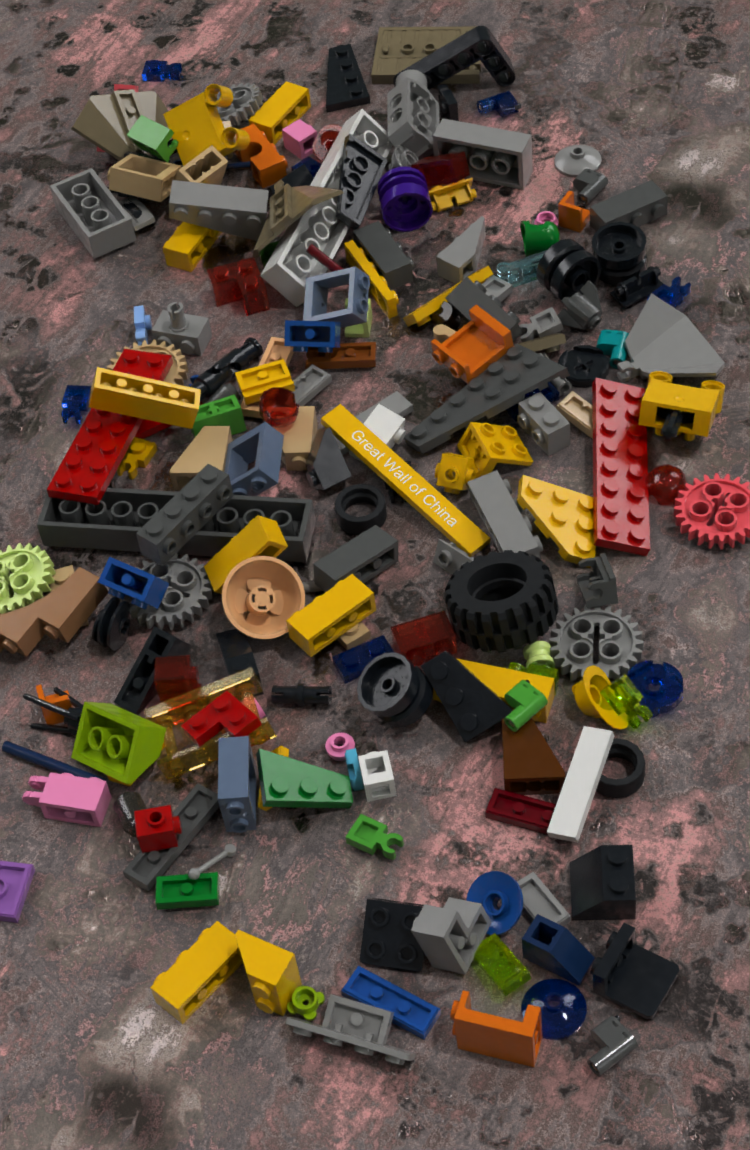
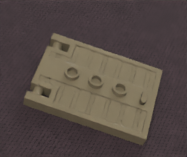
[371,26,482,84]

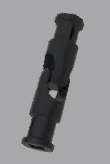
[190,337,263,401]

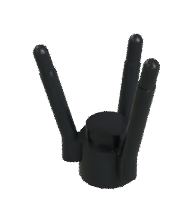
[23,687,83,736]

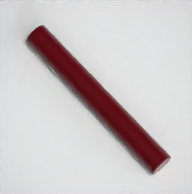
[306,243,370,292]

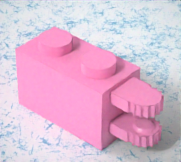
[22,772,112,827]

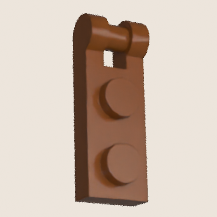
[305,342,377,369]

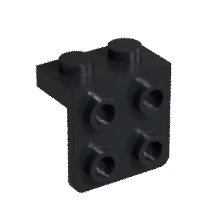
[590,923,679,1019]

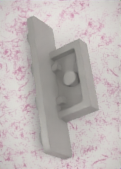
[285,994,416,1065]

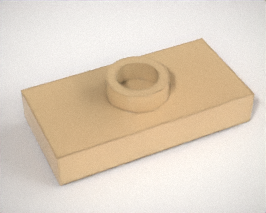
[556,391,593,439]

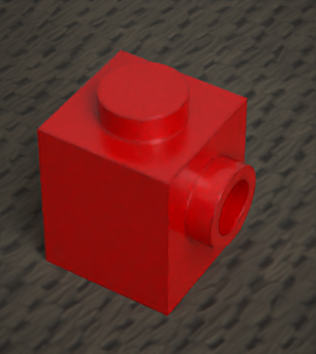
[134,805,182,853]

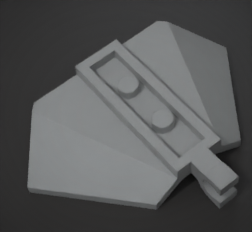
[617,293,725,383]

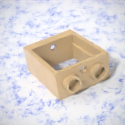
[107,154,181,202]

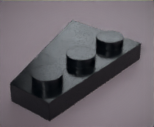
[421,651,514,742]

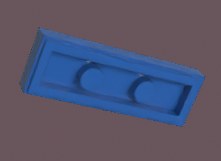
[341,966,441,1040]

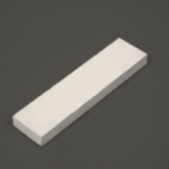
[547,726,614,843]

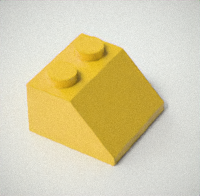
[235,930,302,1016]

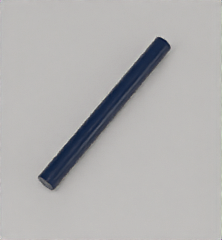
[2,741,107,782]

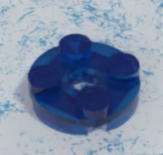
[625,660,683,718]

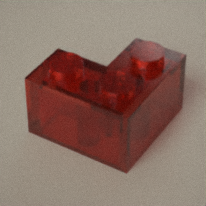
[207,257,270,316]

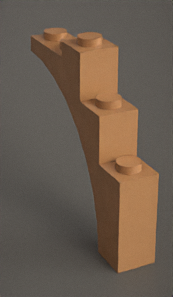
[0,567,108,657]

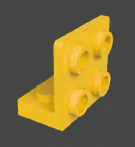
[457,422,533,479]

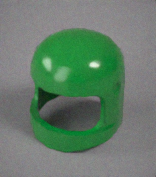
[520,221,560,257]

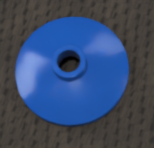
[466,871,523,935]

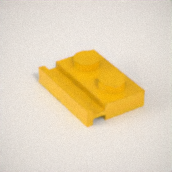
[235,359,295,405]

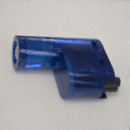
[477,91,522,118]

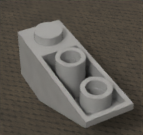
[436,216,486,284]

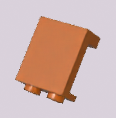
[431,304,514,384]
[450,990,543,1067]

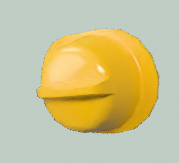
[572,665,630,730]

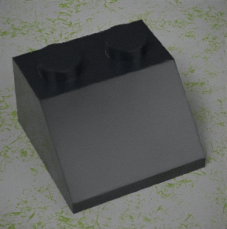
[570,845,636,921]

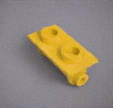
[429,178,477,212]

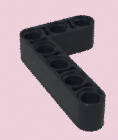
[393,26,516,90]

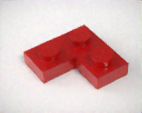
[181,691,262,747]

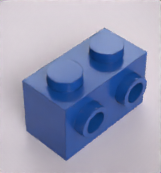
[284,320,341,353]
[98,557,169,610]

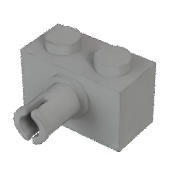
[152,302,212,356]

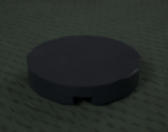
[558,345,609,388]

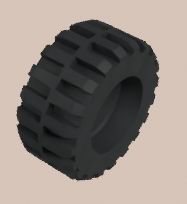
[444,550,559,653]

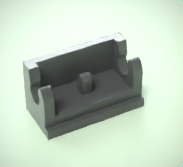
[577,553,618,608]

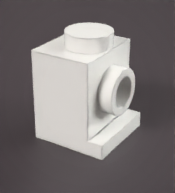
[358,750,396,802]

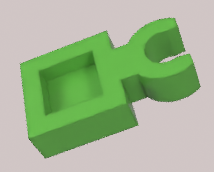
[345,814,404,860]

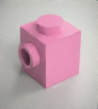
[282,119,319,160]

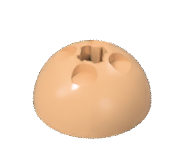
[222,556,305,640]

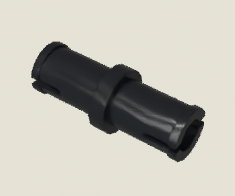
[271,683,332,706]

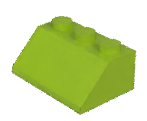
[71,702,167,784]

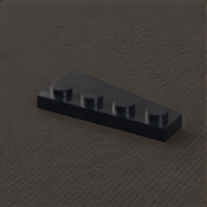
[326,44,370,113]
[336,133,388,230]

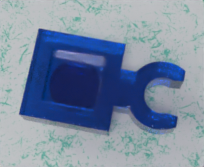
[142,60,183,82]
[647,277,691,308]
[61,385,92,424]

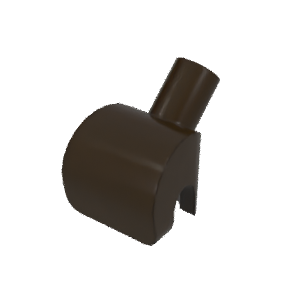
[432,301,461,330]

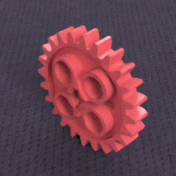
[674,473,750,550]

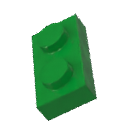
[155,872,220,910]

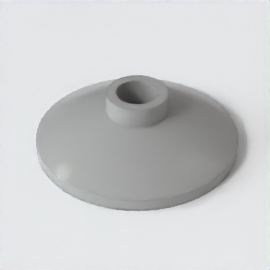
[554,145,601,177]

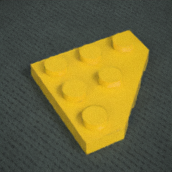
[517,475,596,568]

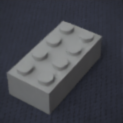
[432,118,533,190]
[50,168,136,259]

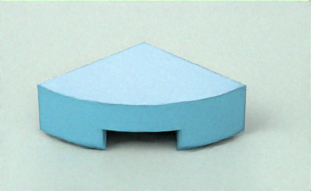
[345,748,364,791]

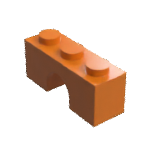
[233,124,288,189]

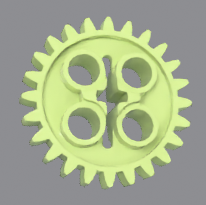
[0,543,56,614]

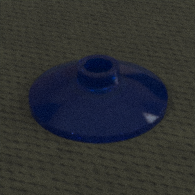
[521,979,587,1040]

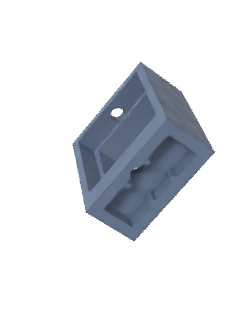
[303,266,370,328]
[224,422,284,496]
[218,736,257,833]

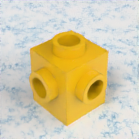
[435,453,476,494]

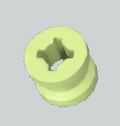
[523,641,555,676]

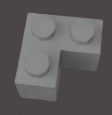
[411,897,492,975]

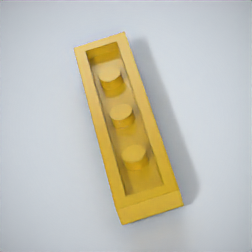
[344,240,399,319]
[403,265,493,327]

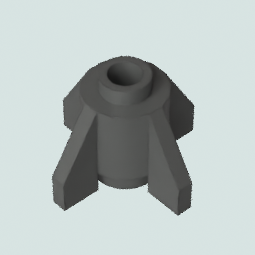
[557,281,602,329]

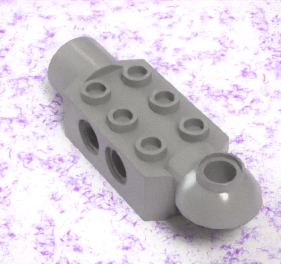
[387,70,440,173]

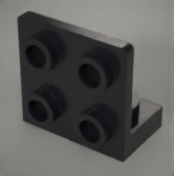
[360,898,425,971]

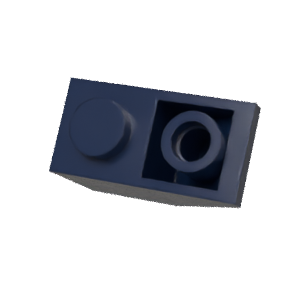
[522,914,595,986]

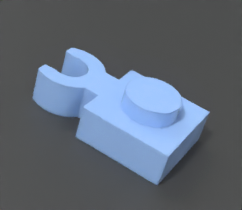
[134,305,152,346]

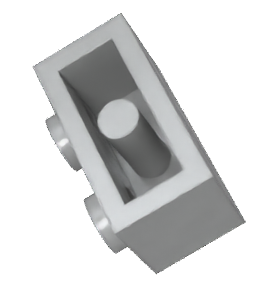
[517,392,570,456]

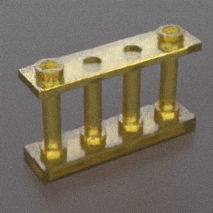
[144,667,277,780]

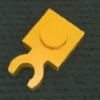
[117,437,158,480]

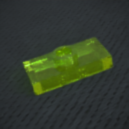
[474,933,532,997]

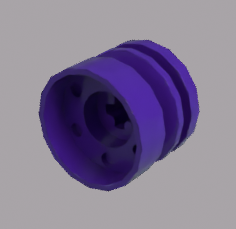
[377,167,433,232]

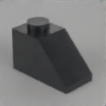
[305,427,352,490]

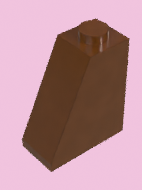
[502,718,565,795]

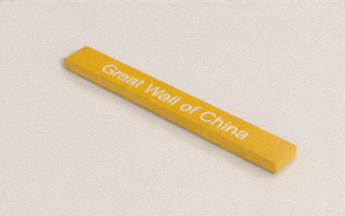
[321,404,490,558]

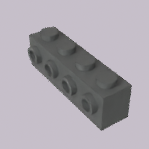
[136,464,233,566]

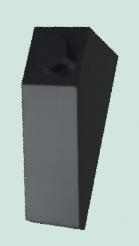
[114,626,191,715]
[216,629,264,701]

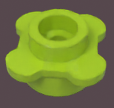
[287,986,325,1021]

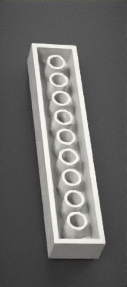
[260,109,393,307]

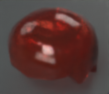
[259,387,299,428]
[645,464,687,505]

